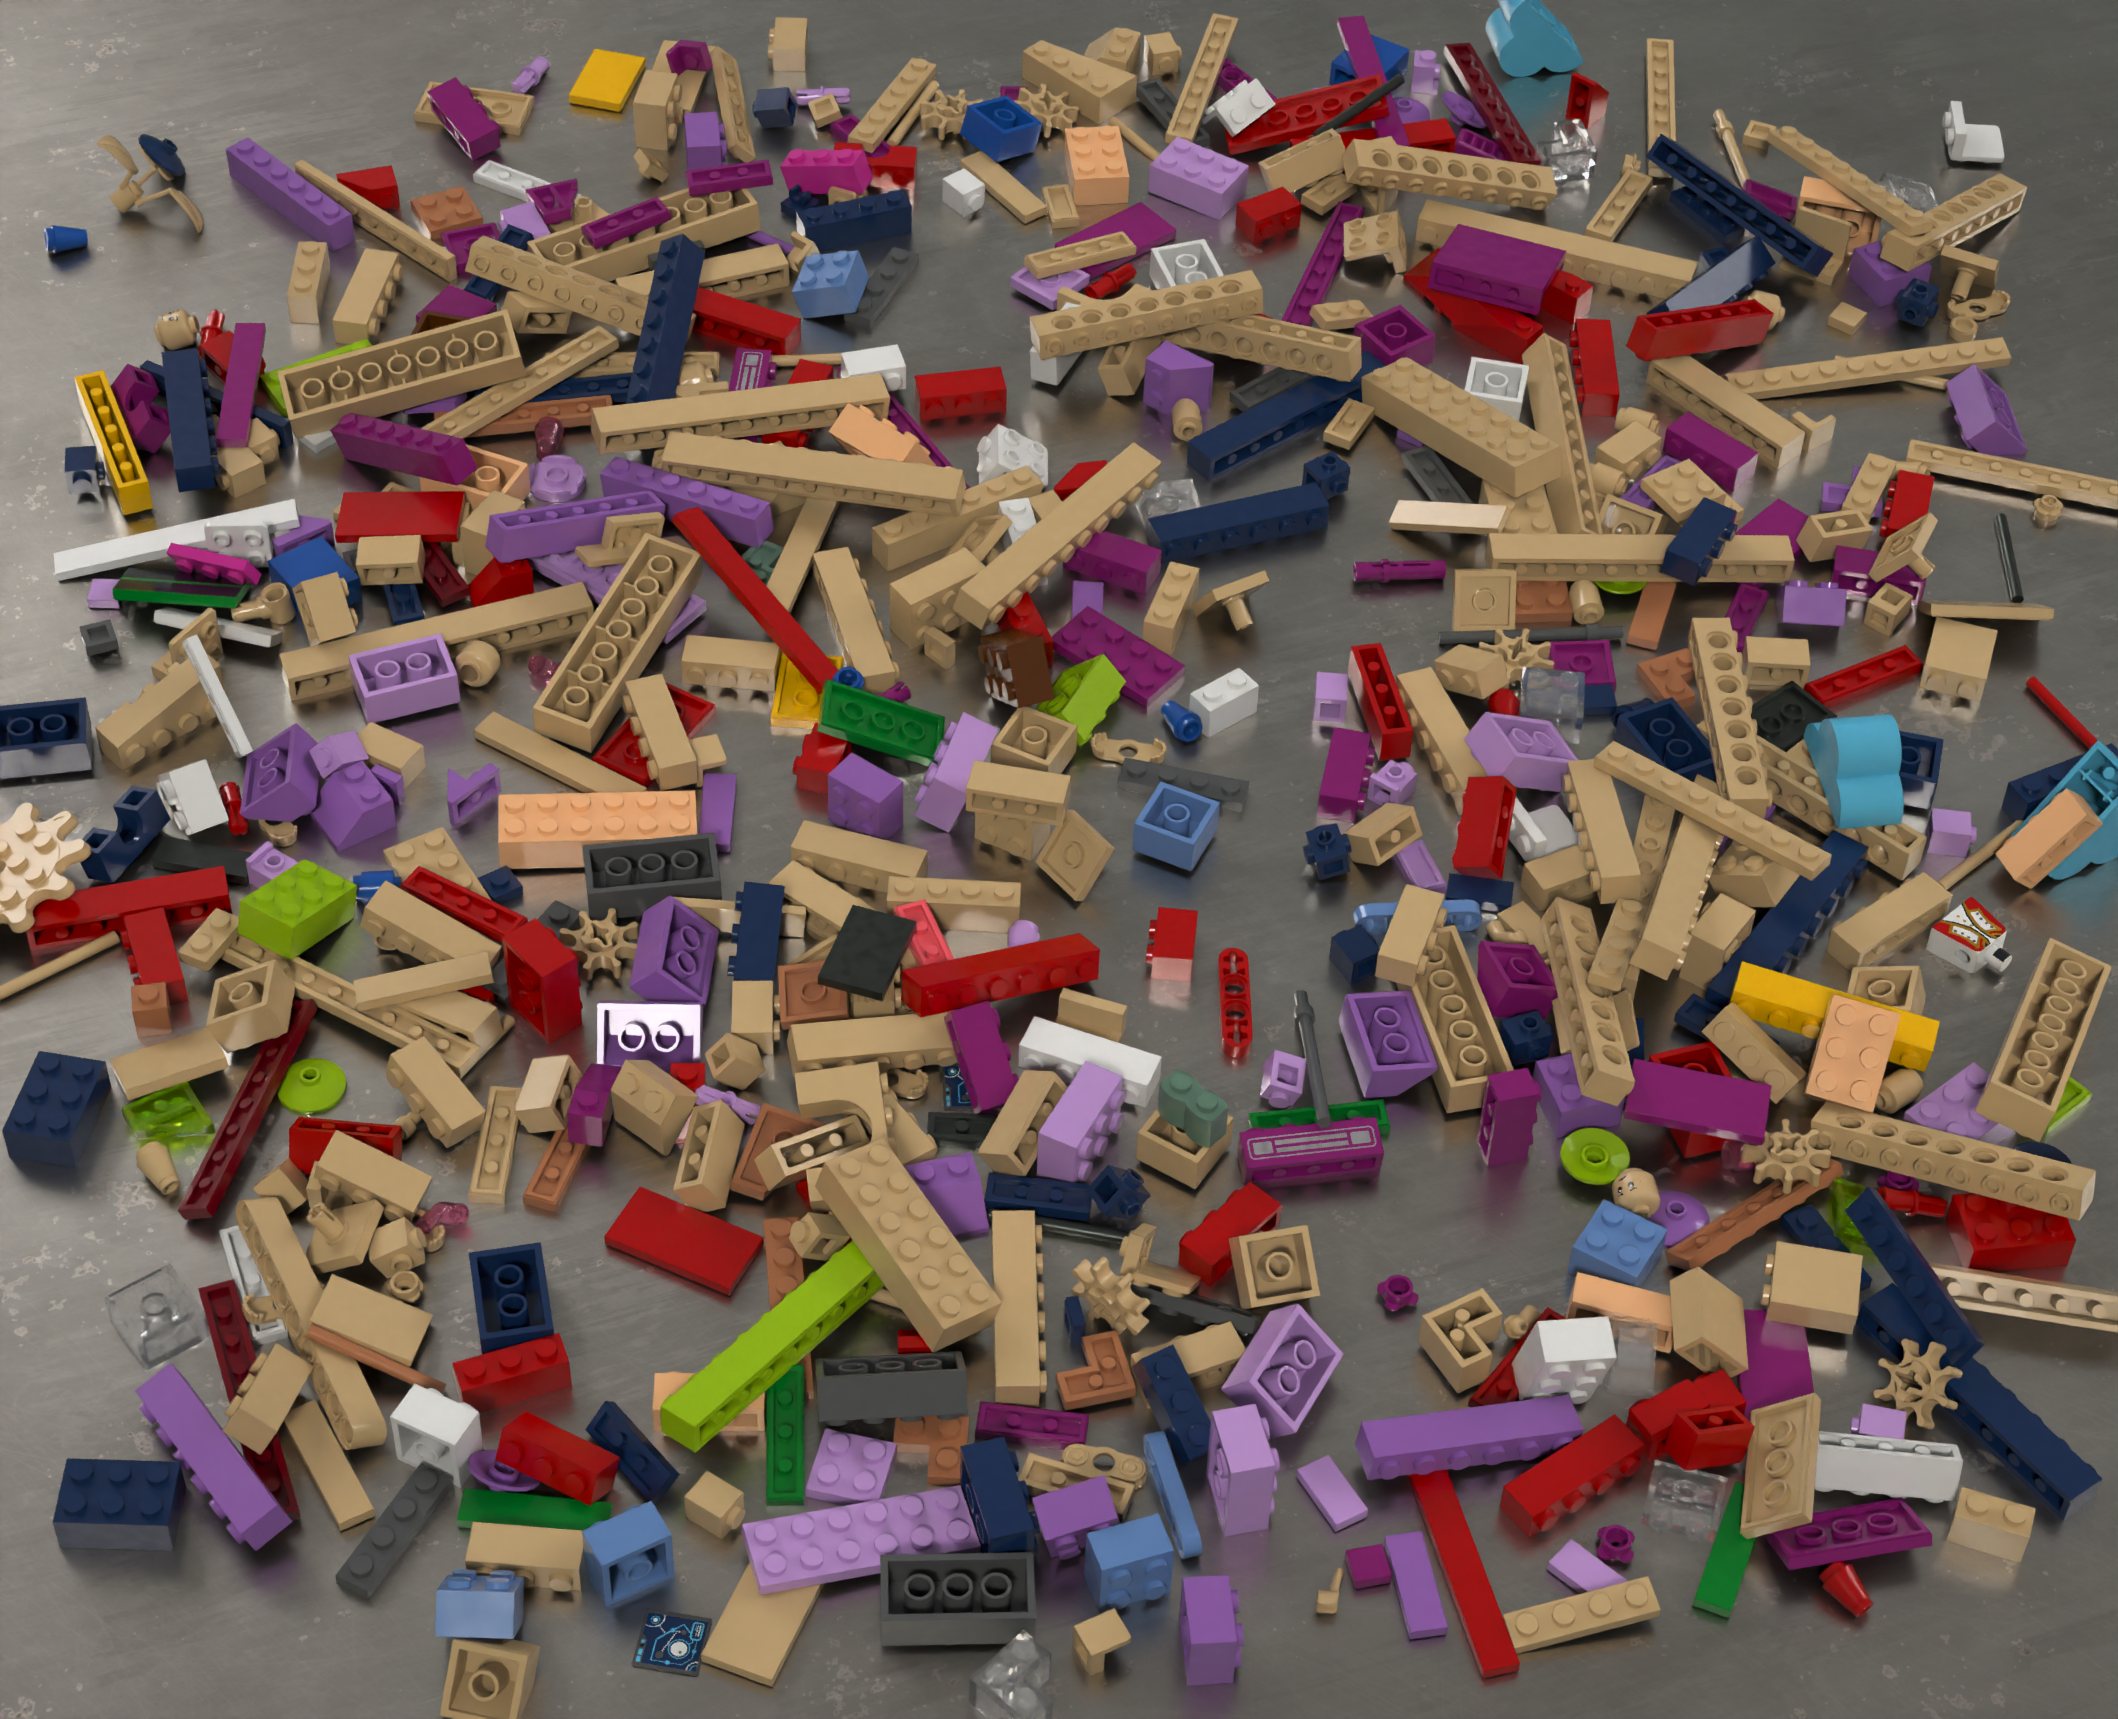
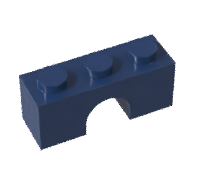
[80,785,171,883]

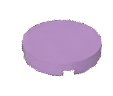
[529,455,586,503]

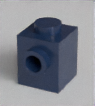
[752,87,797,128]
[65,446,105,494]
[1329,925,1380,985]

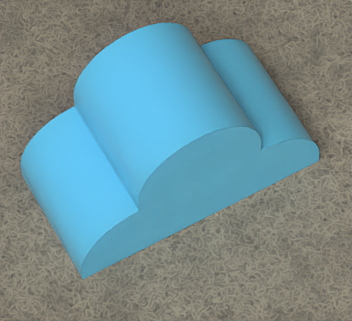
[1486,0,1584,77]
[1804,714,1904,829]
[2011,740,2118,880]

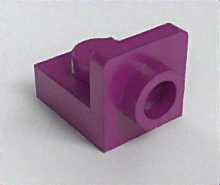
[666,40,713,76]

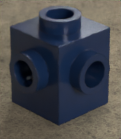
[1895,278,1941,328]
[1302,451,1350,500]
[1302,823,1352,880]
[1499,1010,1553,1066]
[1086,1165,1151,1221]

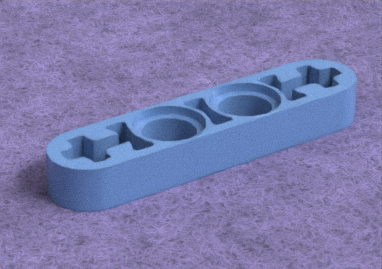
[1353,899,1482,935]
[1143,1431,1202,1559]

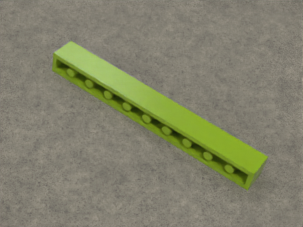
[660,1240,885,1453]

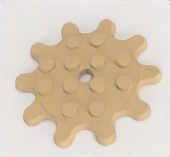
[0,803,92,933]

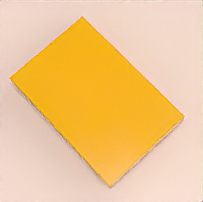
[568,48,646,112]
[770,652,844,729]

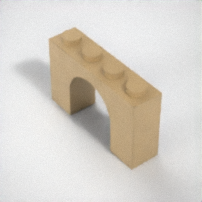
[794,1061,898,1214]

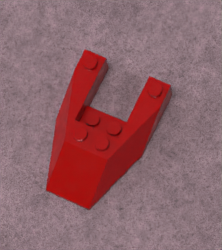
[1403,248,1594,365]

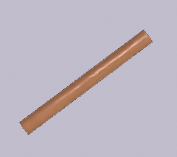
[306,1324,447,1394]

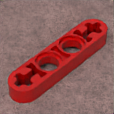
[1217,948,1253,1058]

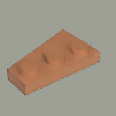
[729,1103,827,1201]

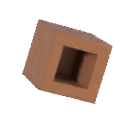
[131,982,172,1038]

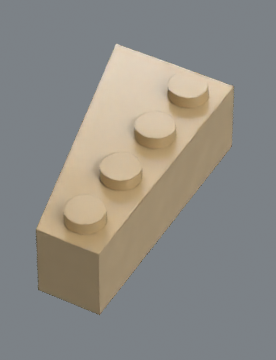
[1022,40,1137,124]
[95,651,225,770]

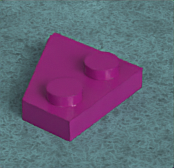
[525,179,578,224]

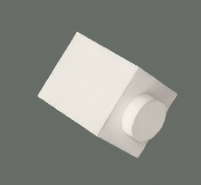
[942,168,985,217]

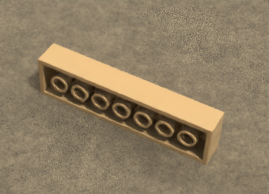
[527,188,761,282]
[277,309,527,439]
[1361,357,1561,498]
[533,533,702,753]
[1974,938,2112,1142]

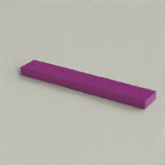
[216,323,266,447]

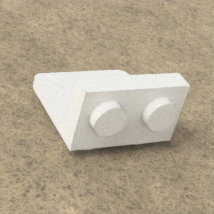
[1201,78,1276,137]
[1942,101,2005,163]
[977,424,1048,489]
[204,521,275,568]
[1509,797,1579,863]

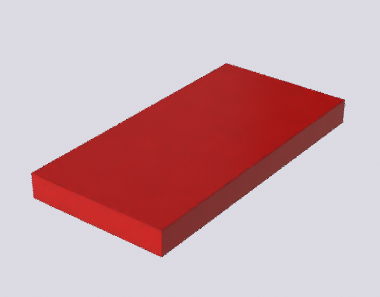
[335,491,466,543]
[592,683,716,788]
[604,1186,764,1296]

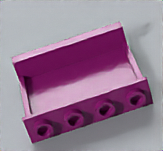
[1428,224,1566,315]

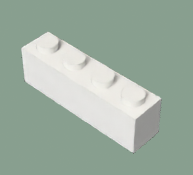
[1018,1016,1162,1108]
[1815,1431,1963,1503]

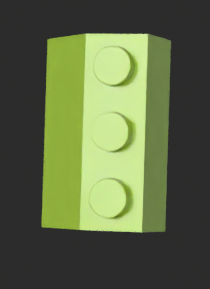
[1035,654,1126,746]

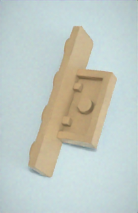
[575,512,693,568]

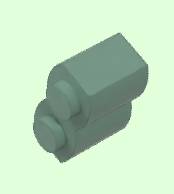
[1158,1070,1228,1148]

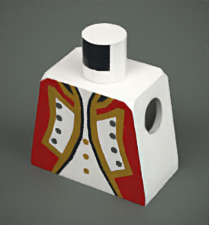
[1926,897,2012,973]

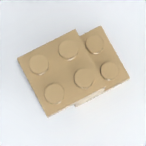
[1640,459,1744,526]

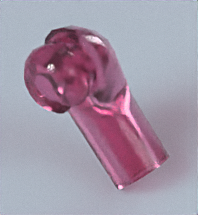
[416,1202,470,1234]

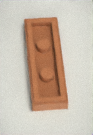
[1626,582,1677,650]
[523,1123,590,1212]

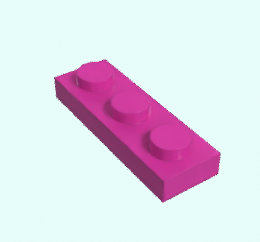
[166,543,262,585]

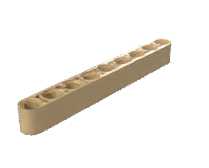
[236,1197,387,1450]

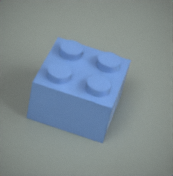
[792,250,869,319]
[1132,781,1220,872]
[1567,1199,1668,1288]
[582,1501,675,1608]
[1084,1513,1174,1612]
[435,1569,524,1639]

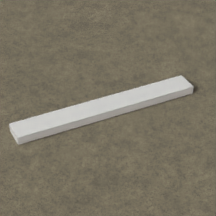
[54,499,300,581]

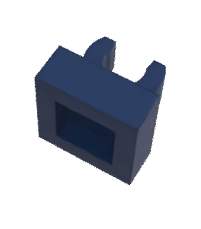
[781,184,820,220]

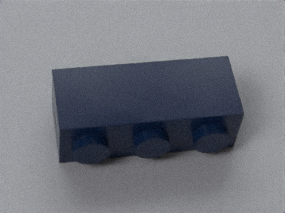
[1661,497,1738,586]
[727,881,785,986]
[1131,1344,1211,1468]

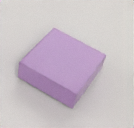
[87,578,122,609]

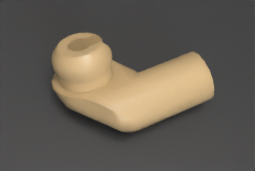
[1486,920,1528,944]
[1502,1305,1540,1340]

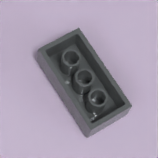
[582,833,722,921]
[815,1351,968,1426]
[880,1552,1036,1646]

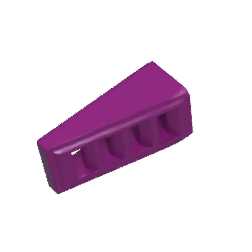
[1454,128,1507,161]

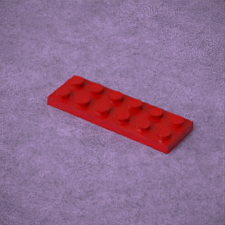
[1225,73,1390,155]

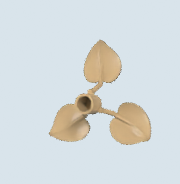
[96,135,204,234]

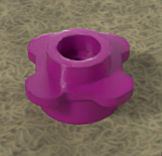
[1877,1171,1920,1191]
[1377,1275,1419,1311]
[1596,1525,1635,1563]

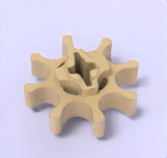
[1014,84,1080,138]
[920,89,983,140]
[1478,628,1554,689]
[560,908,639,981]
[1741,1119,1831,1194]
[1071,1257,1150,1336]
[1873,1338,1963,1430]

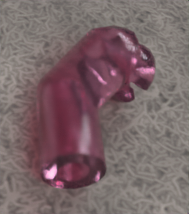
[527,654,562,681]

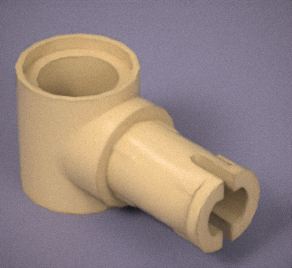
[230,583,296,624]

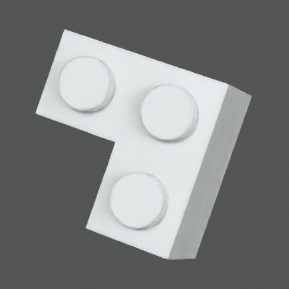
[156,759,229,835]

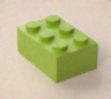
[238,859,357,961]

